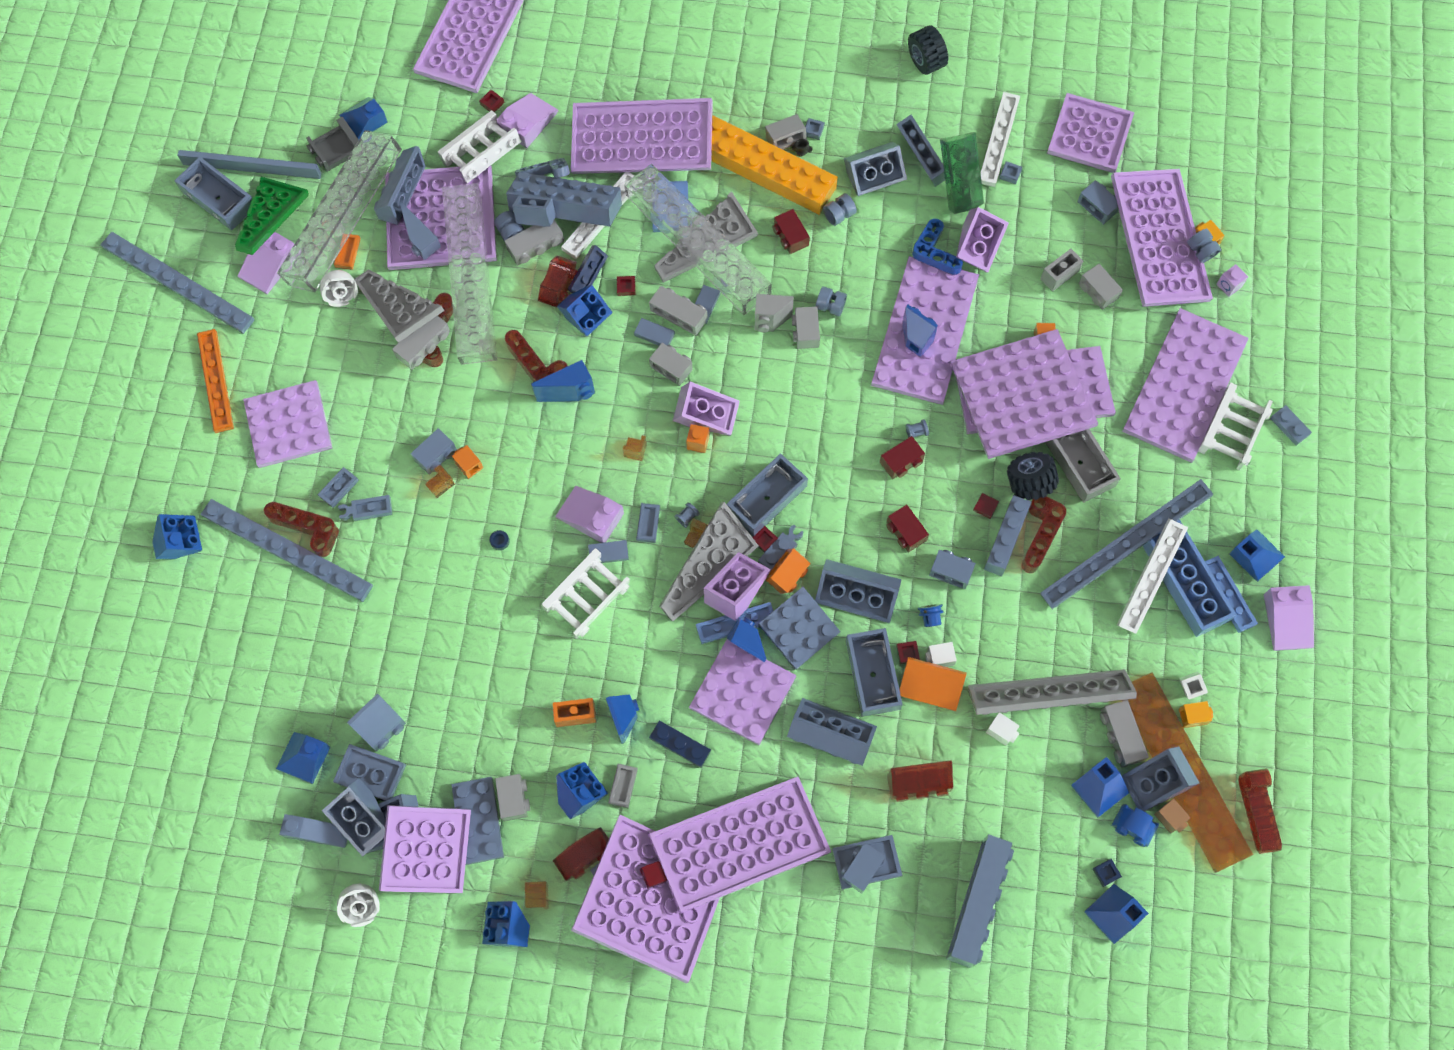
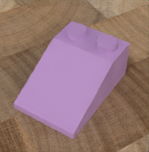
[496,93,559,148]
[956,207,1009,273]
[238,232,300,294]
[673,382,740,436]
[555,486,624,543]
[704,552,770,621]
[1263,585,1314,651]

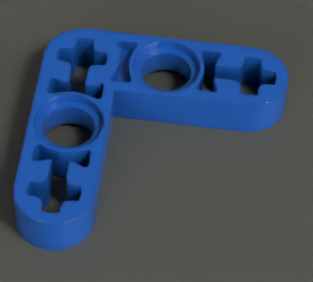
[912,219,963,275]

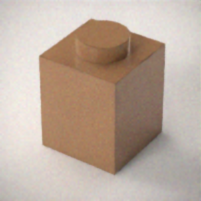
[1154,799,1191,834]

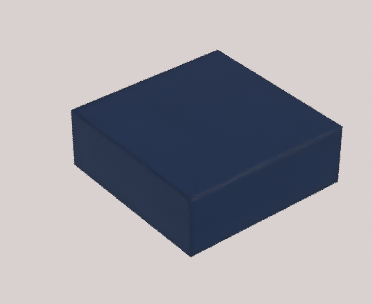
[1093,859,1122,887]

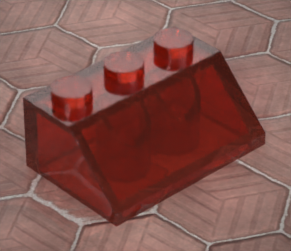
[887,760,953,802]

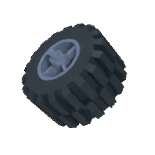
[908,25,948,75]
[1007,452,1059,500]

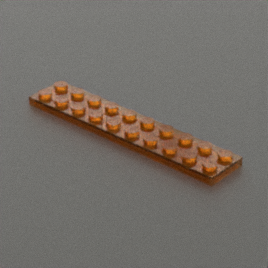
[1122,672,1253,873]

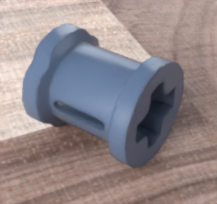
[906,419,929,438]
[674,502,700,528]

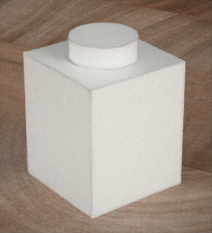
[925,642,957,667]
[1179,672,1208,699]
[986,712,1019,746]

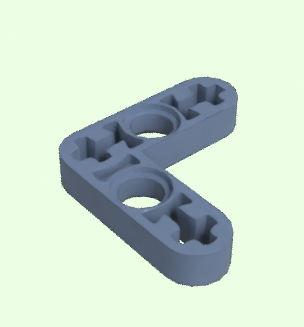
[515,158,570,178]

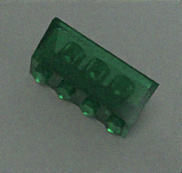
[940,132,984,214]

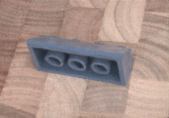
[374,146,426,225]
[815,559,902,623]
[787,698,877,766]

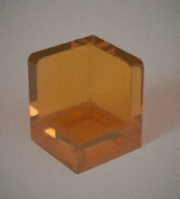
[623,435,647,461]
[426,465,455,498]
[684,518,707,549]
[525,881,548,909]

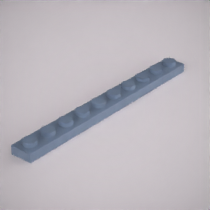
[101,232,255,334]
[1040,479,1213,610]
[200,499,373,602]

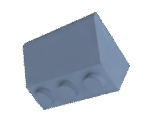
[844,142,907,196]

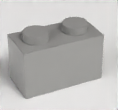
[765,114,807,150]
[1040,249,1083,292]
[1079,264,1123,310]
[792,307,820,349]
[649,343,693,386]
[495,774,530,821]

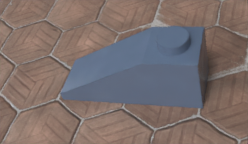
[400,204,441,260]
[279,814,347,848]

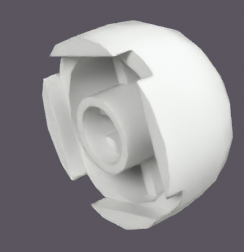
[320,270,358,307]
[337,883,380,927]

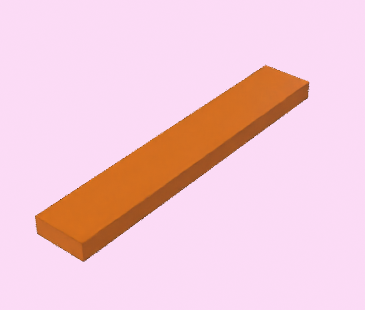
[197,329,234,433]

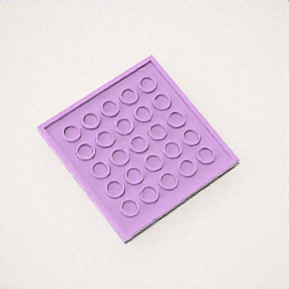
[385,165,497,270]
[951,329,1098,459]
[571,815,720,984]

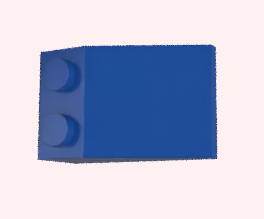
[531,360,595,402]

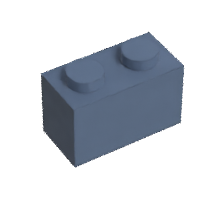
[1077,180,1119,225]
[512,195,556,227]
[410,428,457,475]
[929,550,976,590]
[841,843,886,894]

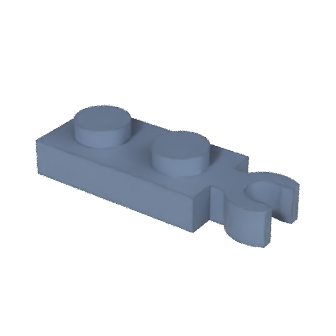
[338,495,393,521]
[758,525,803,571]

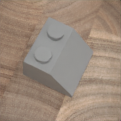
[755,294,794,333]

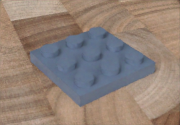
[758,587,841,670]

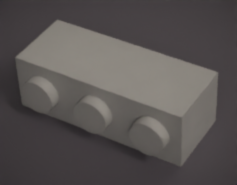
[505,220,564,266]
[649,286,708,336]
[392,316,450,370]
[1100,700,1149,768]

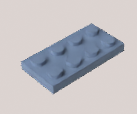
[452,777,504,865]

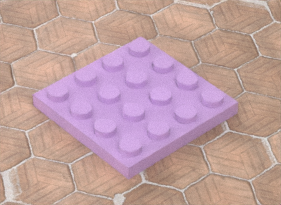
[1047,93,1135,173]
[243,380,333,468]
[689,639,796,745]
[379,805,471,893]

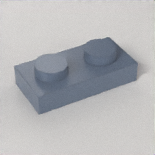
[1270,405,1312,446]
[317,467,359,508]

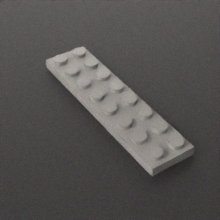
[968,669,1137,715]

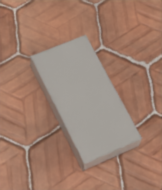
[608,764,638,808]

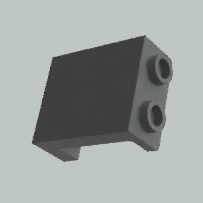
[306,117,363,172]

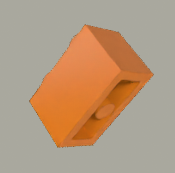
[765,548,811,594]
[553,698,597,727]

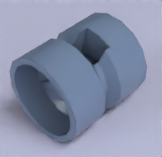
[823,193,857,226]
[494,211,524,242]
[1187,228,1222,263]
[815,286,847,317]

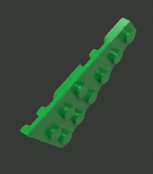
[235,176,309,255]

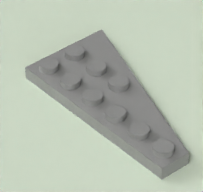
[654,191,758,283]
[354,269,445,343]
[659,501,759,621]

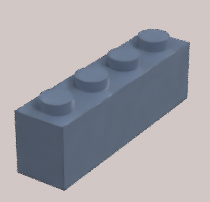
[896,114,950,187]
[984,495,1031,577]

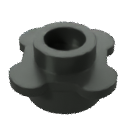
[792,139,813,157]

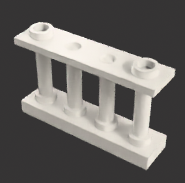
[438,110,521,183]
[1198,383,1273,471]
[542,548,630,639]

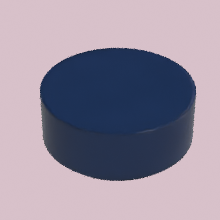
[489,530,510,550]

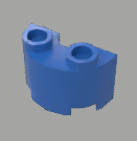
[1111,804,1159,847]

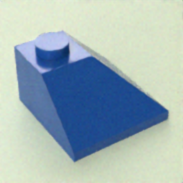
[339,97,388,140]
[727,617,766,662]
[606,694,639,744]
[276,732,330,784]

